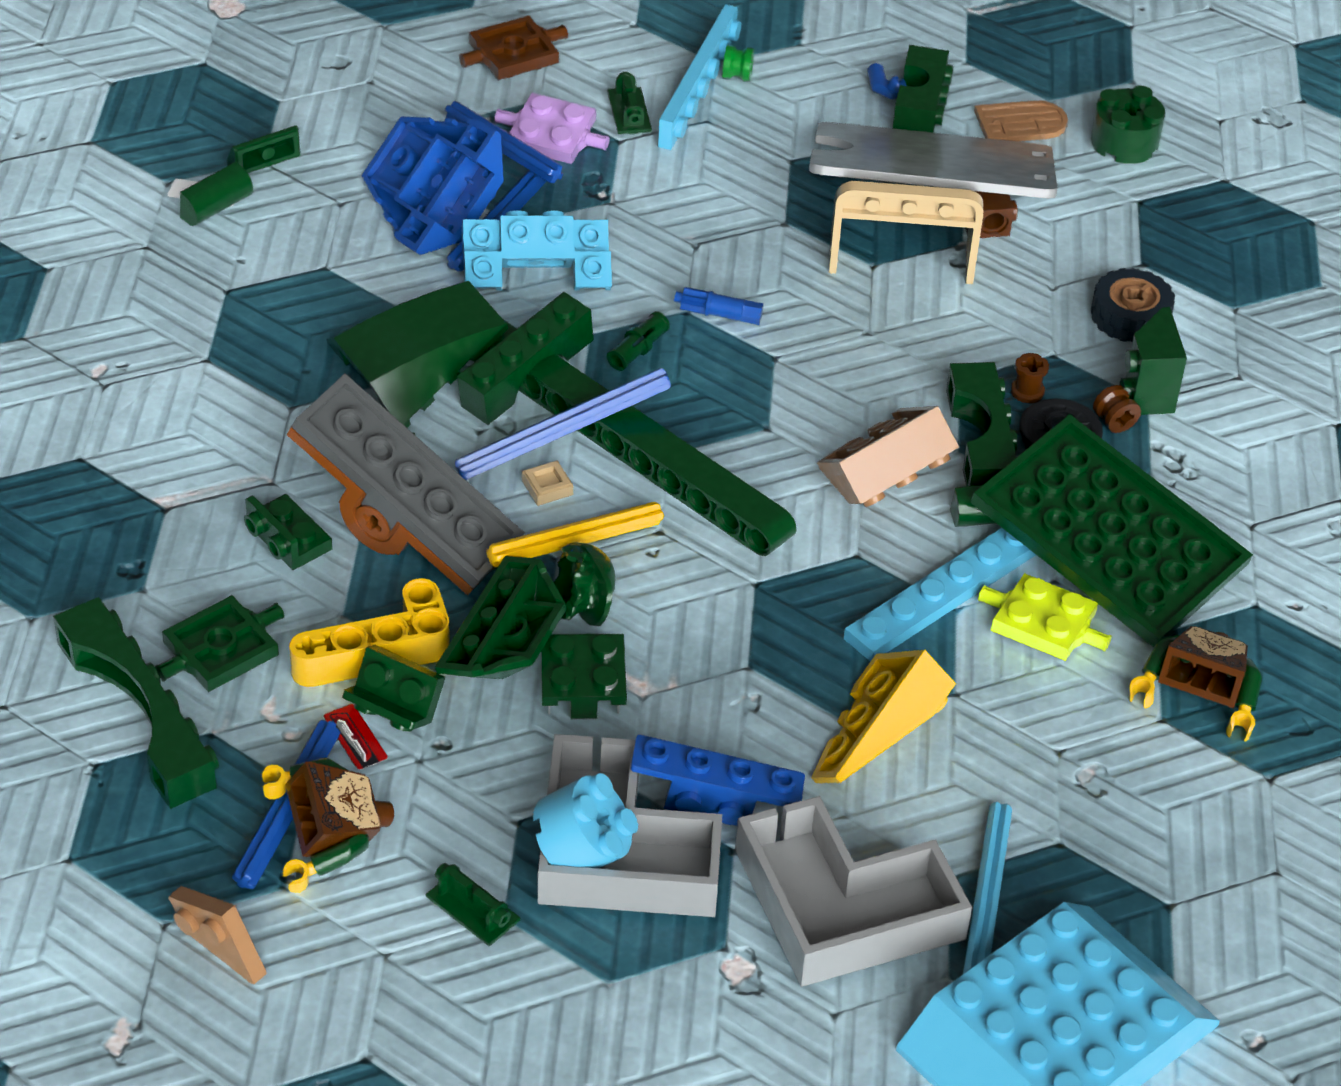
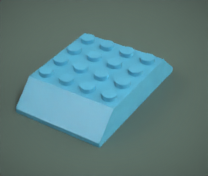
[896,902,1220,1086]

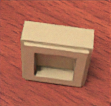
[522,460,573,506]

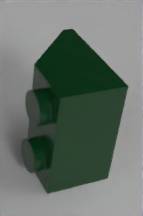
[1119,307,1187,415]

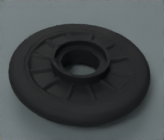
[1019,398,1103,446]

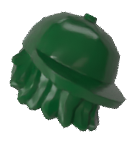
[553,542,616,626]

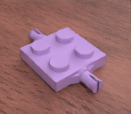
[494,93,609,164]

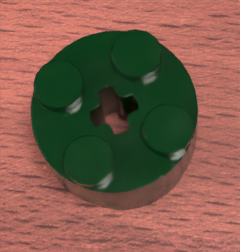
[1091,85,1165,164]

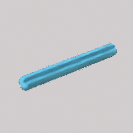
[963,802,1012,974]

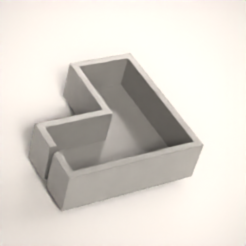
[538,734,723,917]
[735,796,972,987]

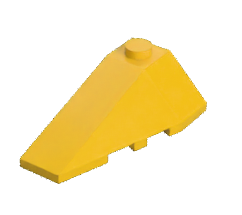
[811,650,956,783]

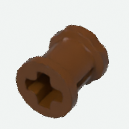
[1011,353,1049,404]

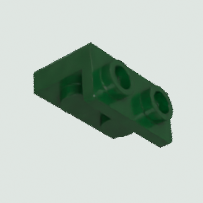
[244,494,333,570]
[342,645,446,731]

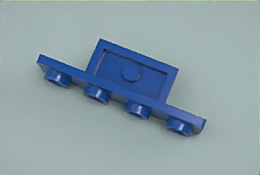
[630,735,805,826]

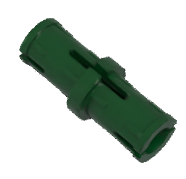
[607,311,670,371]

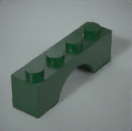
[457,292,594,425]
[946,362,1017,486]

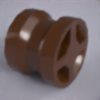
[1093,385,1141,433]

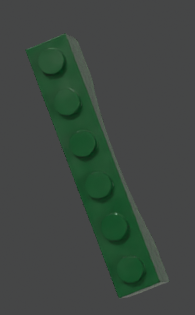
[53,597,219,809]

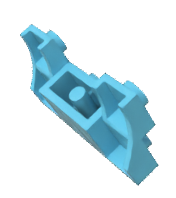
[461,211,612,290]

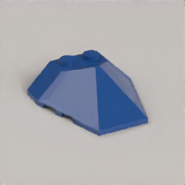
[362,117,504,255]

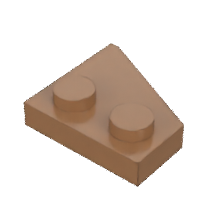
[168,886,267,984]

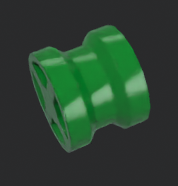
[723,45,754,82]

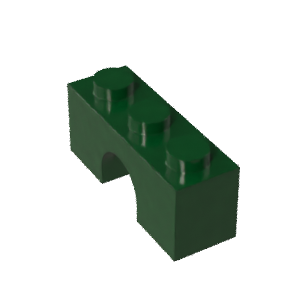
[893,45,954,133]

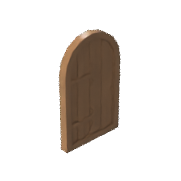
[974,101,1068,142]

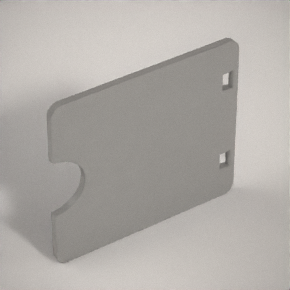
[809,122,1058,198]

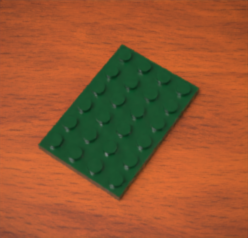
[970,414,1253,647]

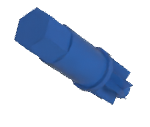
[674,287,764,325]

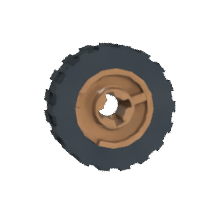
[1091,268,1175,342]

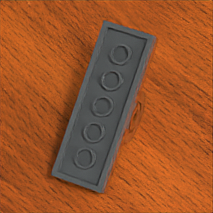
[287,374,525,595]

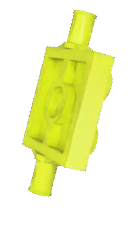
[978,573,1112,661]

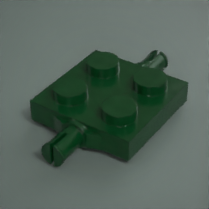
[155,595,284,692]

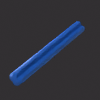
[445,101,563,183]
[447,170,547,272]
[232,720,340,889]

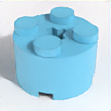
[533,773,638,869]

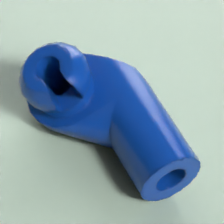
[867,63,907,100]

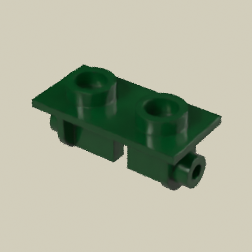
[607,71,652,134]
[426,863,521,946]

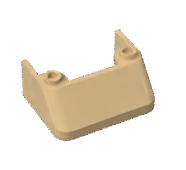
[829,181,983,284]

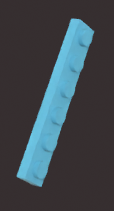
[658,4,741,150]
[844,527,1036,662]

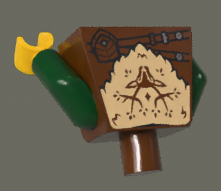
[1129,626,1262,742]
[262,758,394,893]

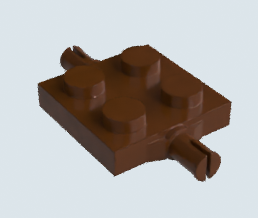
[459,15,568,80]

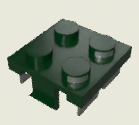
[541,634,627,719]

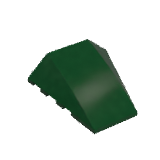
[326,281,508,428]

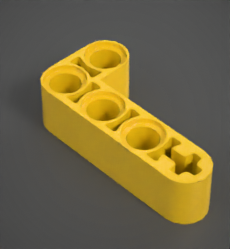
[289,578,450,687]

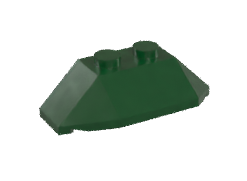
[435,556,567,679]

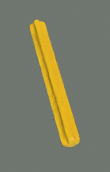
[486,502,664,567]

